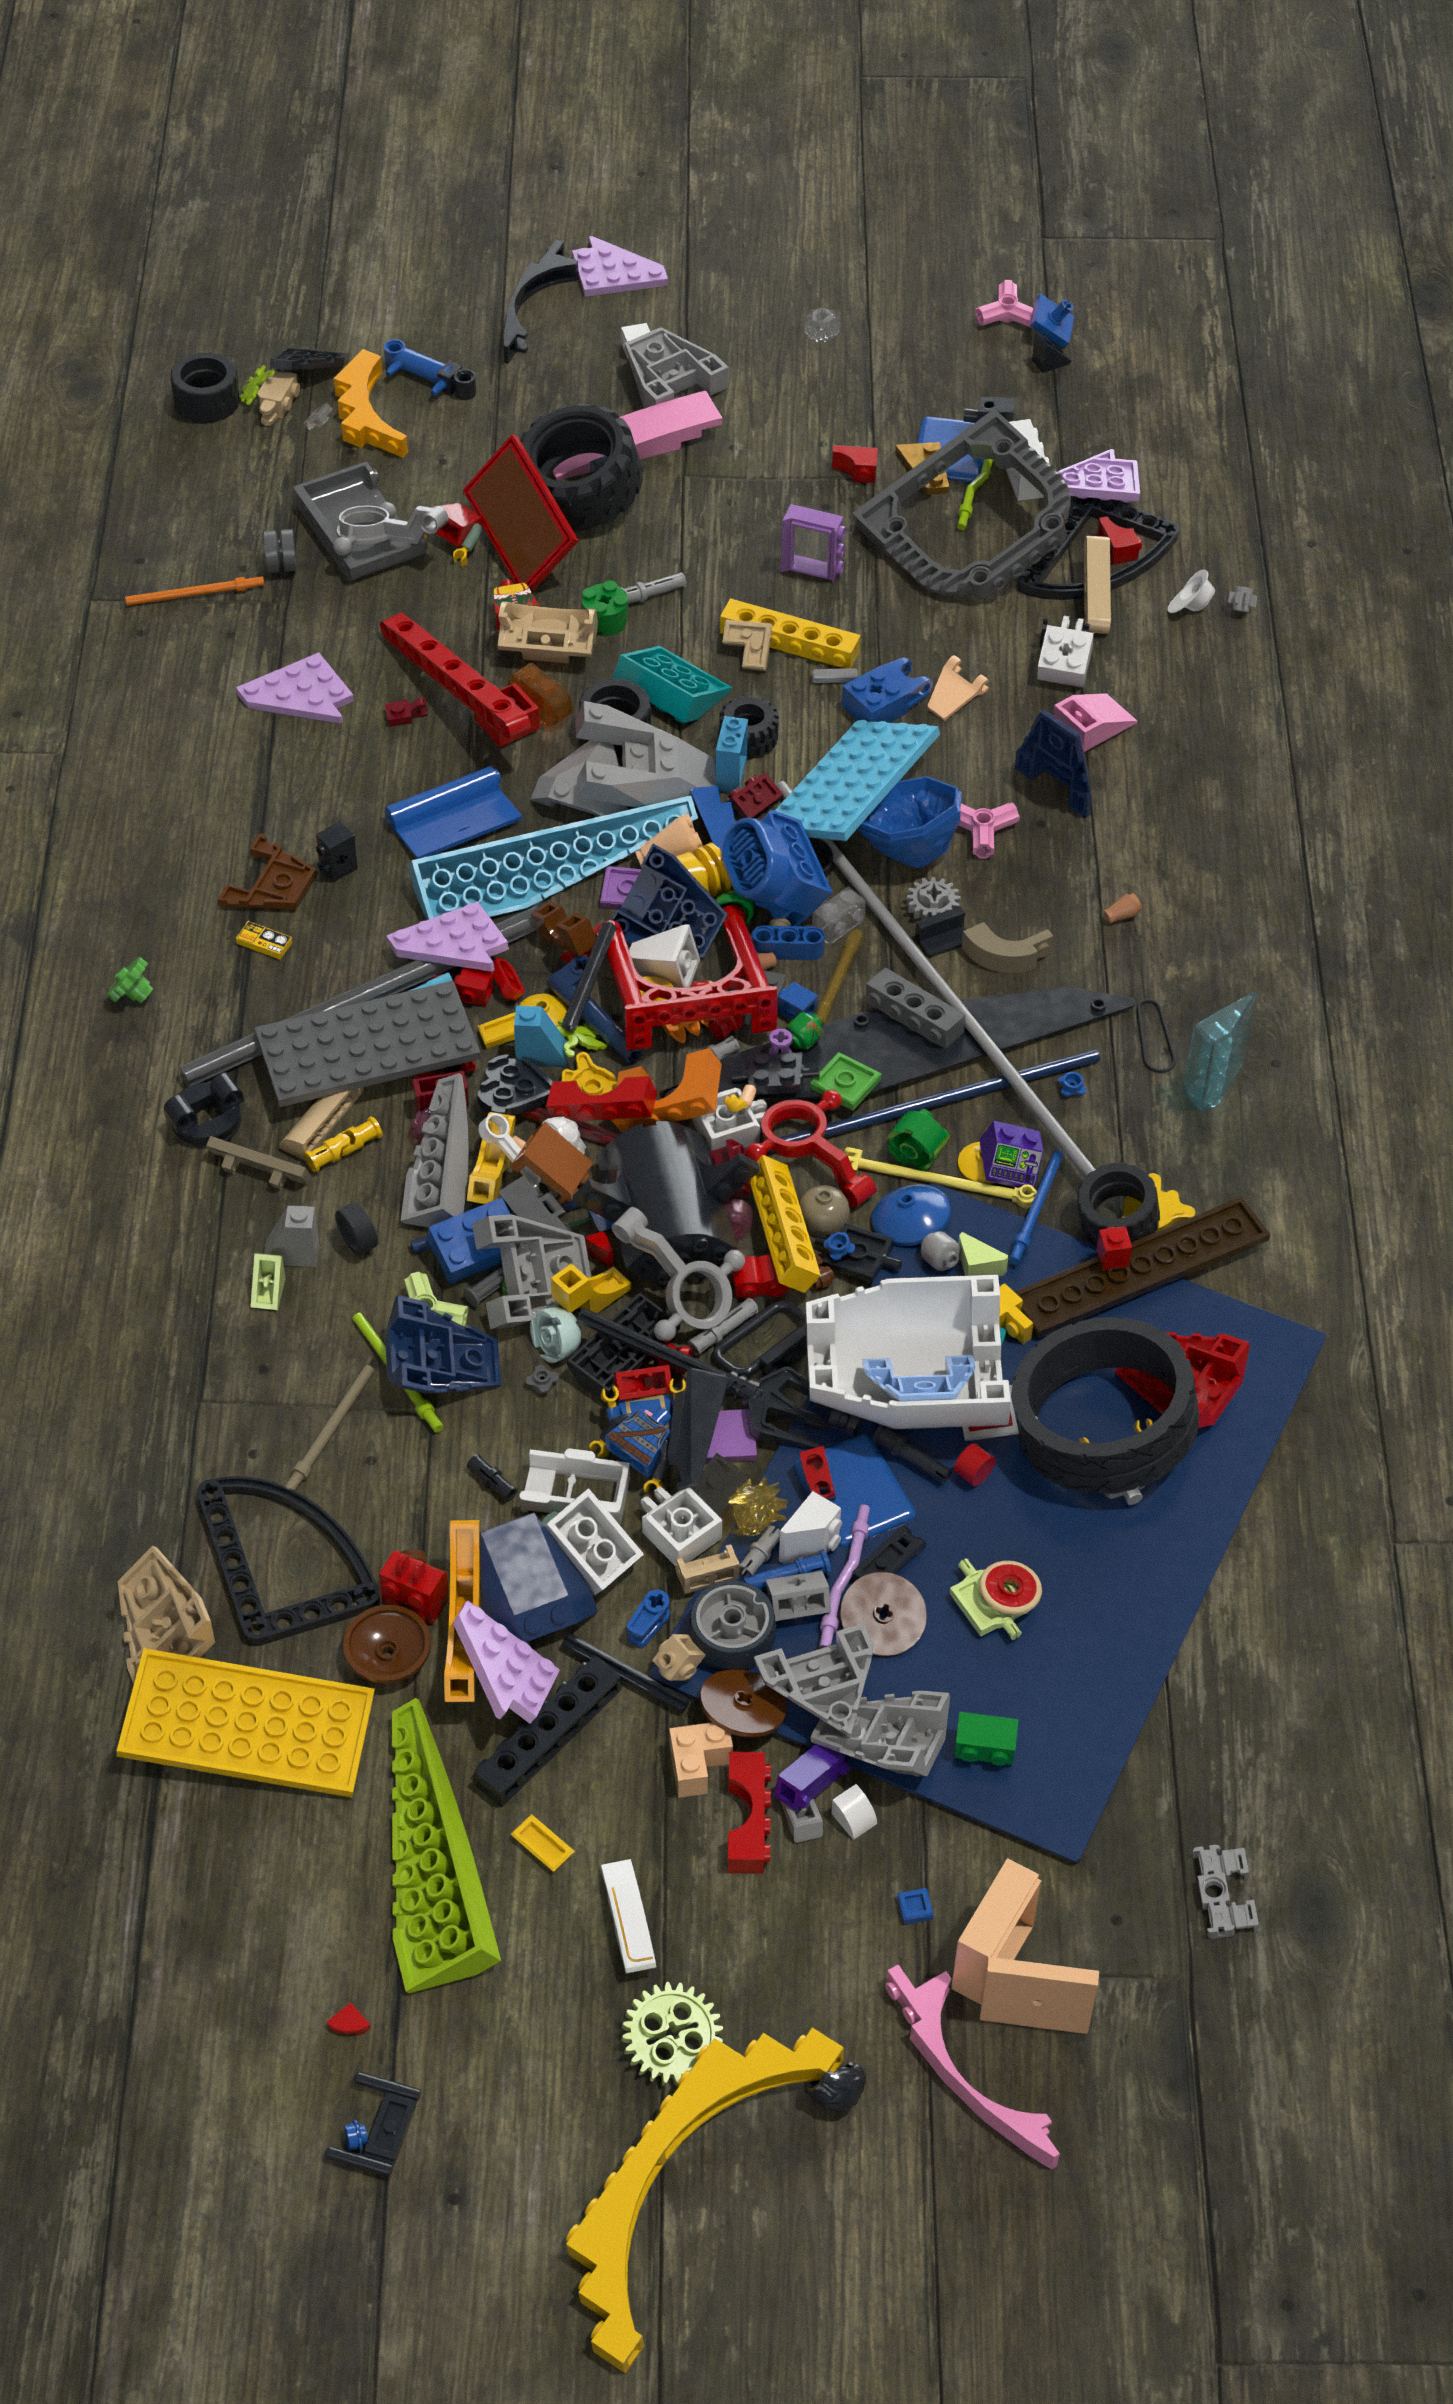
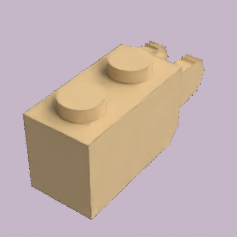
[257,369,300,426]

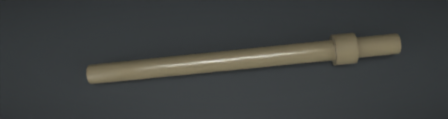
[285,1365,374,1490]

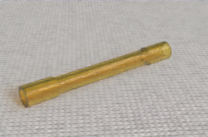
[814,929,864,1025]

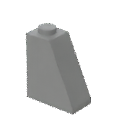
[264,1206,320,1267]

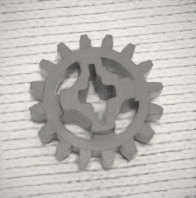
[906,877,961,919]

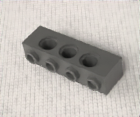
[865,967,965,1049]

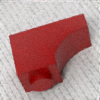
[832,445,878,483]
[1097,517,1142,565]
[613,1365,672,1401]

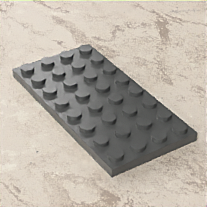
[255,981,481,1107]

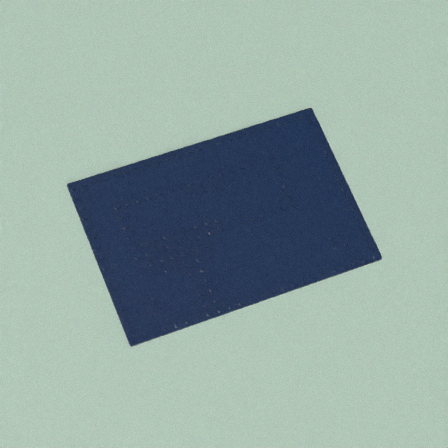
[649,1183,1326,1864]

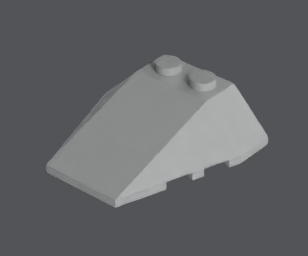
[810,1691,950,1776]

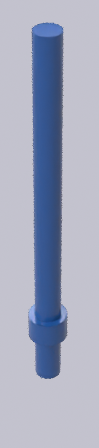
[1009,1150,1063,1265]

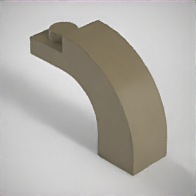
[961,922,1053,973]

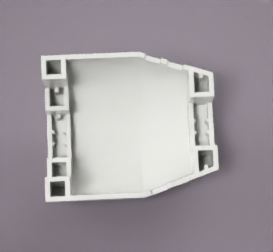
[806,1275,1010,1429]

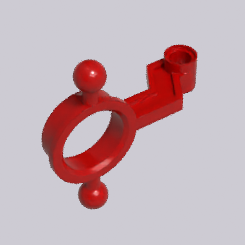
[746,1090,877,1208]

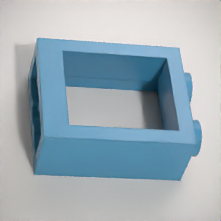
[715,716,748,793]

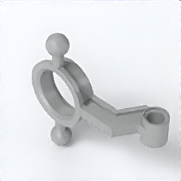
[333,502,449,556]
[612,1207,745,1342]

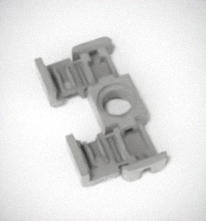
[1193,1845,1259,1939]

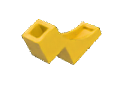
[551,1263,631,1313]

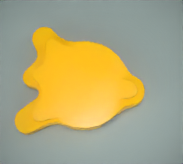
[561,1052,617,1095]
[1122,1173,1195,1232]

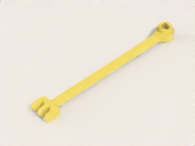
[844,1147,1037,1209]

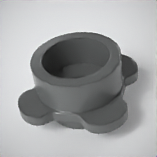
[526,1365,559,1393]

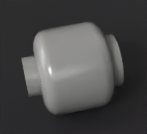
[921,1231,961,1271]

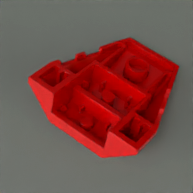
[1115,1332,1250,1428]

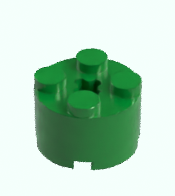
[582,580,628,636]
[887,1109,950,1171]

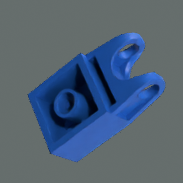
[842,658,933,723]

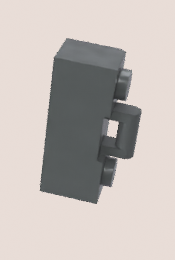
[497,1175,572,1232]

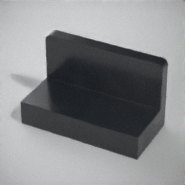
[915,906,966,958]

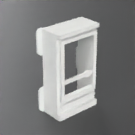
[520,1449,630,1525]

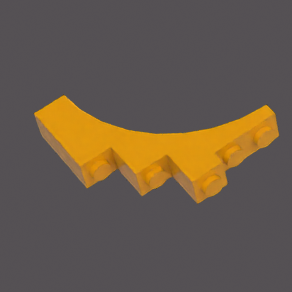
[334,349,408,458]
[444,1520,481,1702]

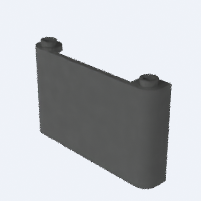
[293,461,428,581]

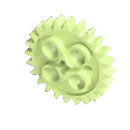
[621,1982,723,2086]

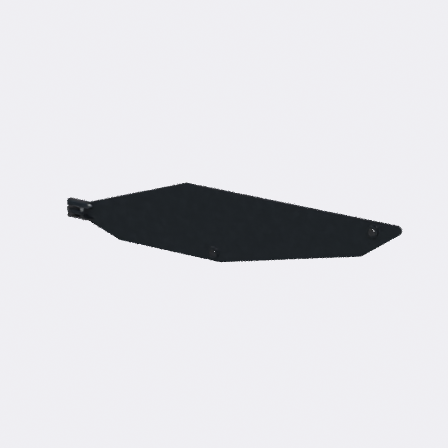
[659,987,1135,1101]

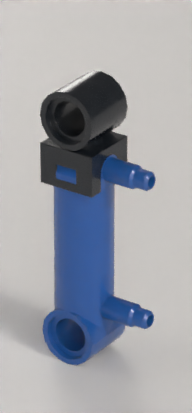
[384,339,476,400]

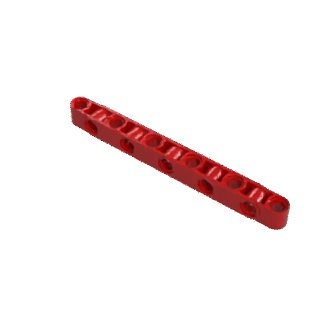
[380,612,531,740]

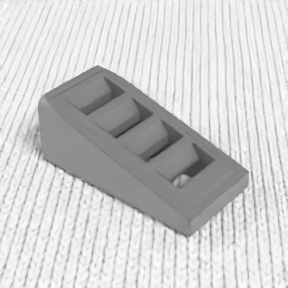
[781,1799,823,1843]

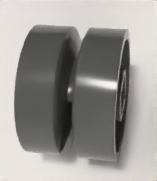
[264,529,297,573]

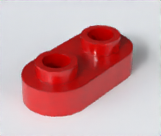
[491,957,525,1000]

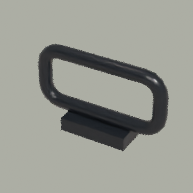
[712,1300,808,1377]

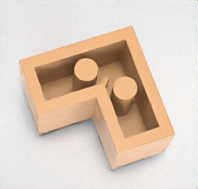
[669,1723,733,1798]

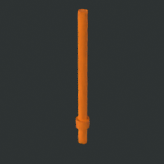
[125,576,264,606]

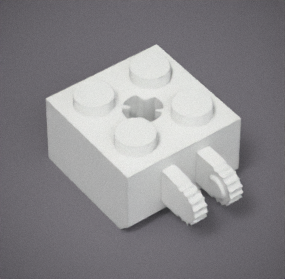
[1037,616,1094,687]
[692,1088,767,1151]
[640,1487,722,1565]

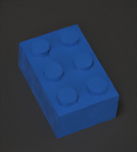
[427,1197,510,1285]

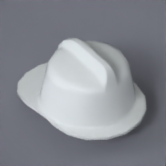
[1168,569,1215,613]

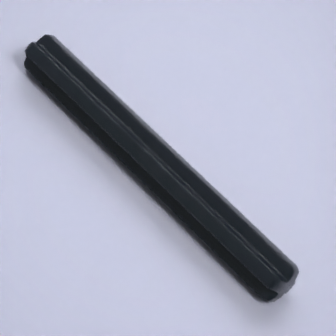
[562,921,617,1032]
[562,1634,690,1713]

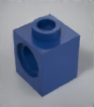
[777,981,818,1021]

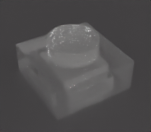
[304,403,332,430]

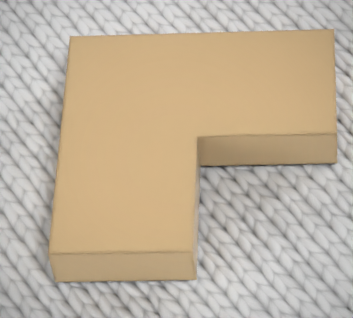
[723,620,773,671]

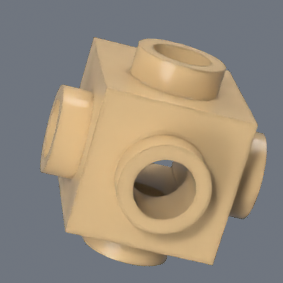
[653,1634,706,1681]

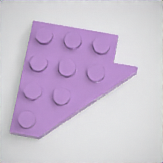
[572,236,668,297]
[1058,449,1140,502]
[236,653,354,724]
[386,902,509,971]
[453,1600,560,1723]

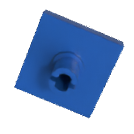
[1030,293,1074,348]

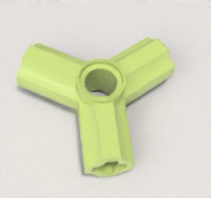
[404,1272,468,1327]

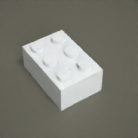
[1006,419,1050,501]
[544,1488,644,1596]

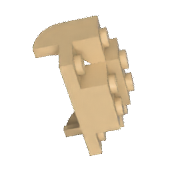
[498,602,598,663]

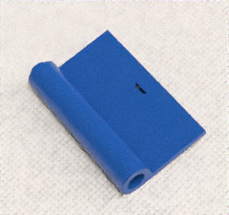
[384,766,522,859]

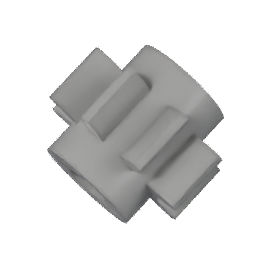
[1228,586,1257,612]

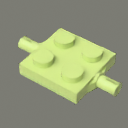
[950,1559,1029,1640]

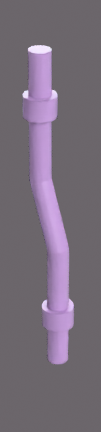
[819,1504,870,1649]

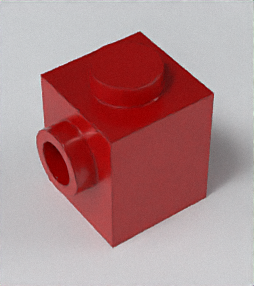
[454,967,494,1007]
[1096,1226,1132,1270]

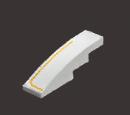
[601,1859,656,1973]

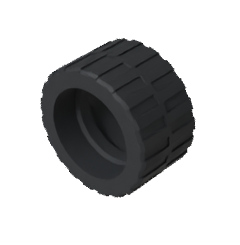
[170,352,240,423]
[579,679,651,756]
[1077,1162,1160,1246]

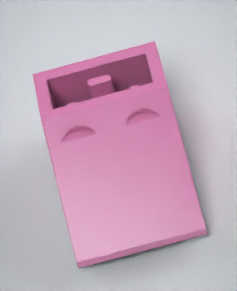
[1053,693,1137,752]

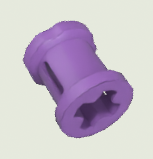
[769,1029,792,1054]

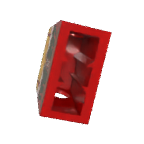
[494,579,539,631]

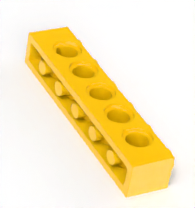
[720,598,861,668]
[750,1155,821,1293]

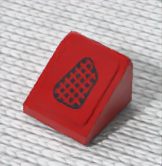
[585,1231,614,1268]

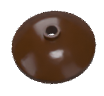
[343,1605,431,1683]

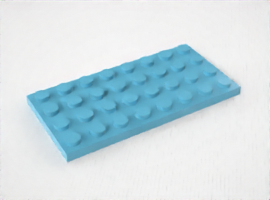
[775,720,940,841]

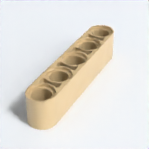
[1084,536,1111,634]

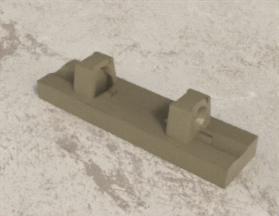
[206,1136,311,1190]

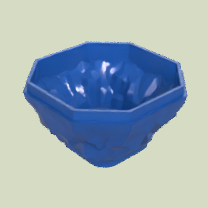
[858,776,962,868]

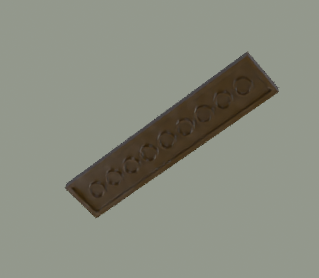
[1014,1196,1270,1338]

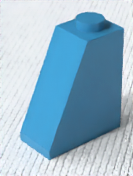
[514,1006,568,1067]

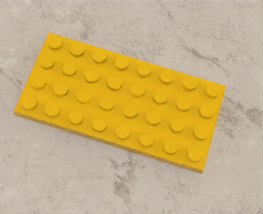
[117,1648,375,1798]

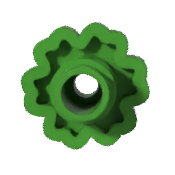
[106,957,153,1003]

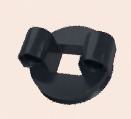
[164,1073,244,1146]

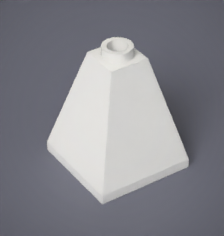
[629,925,700,988]

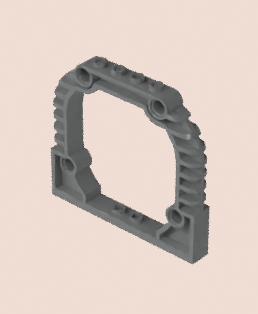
[852,409,1071,599]

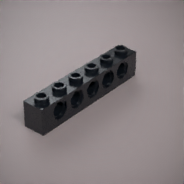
[475,1655,622,1807]

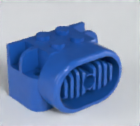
[721,810,833,926]

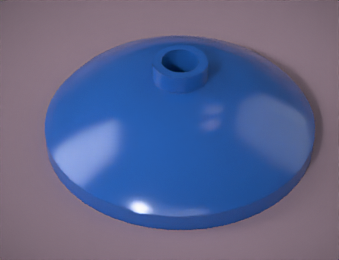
[872,1184,951,1246]

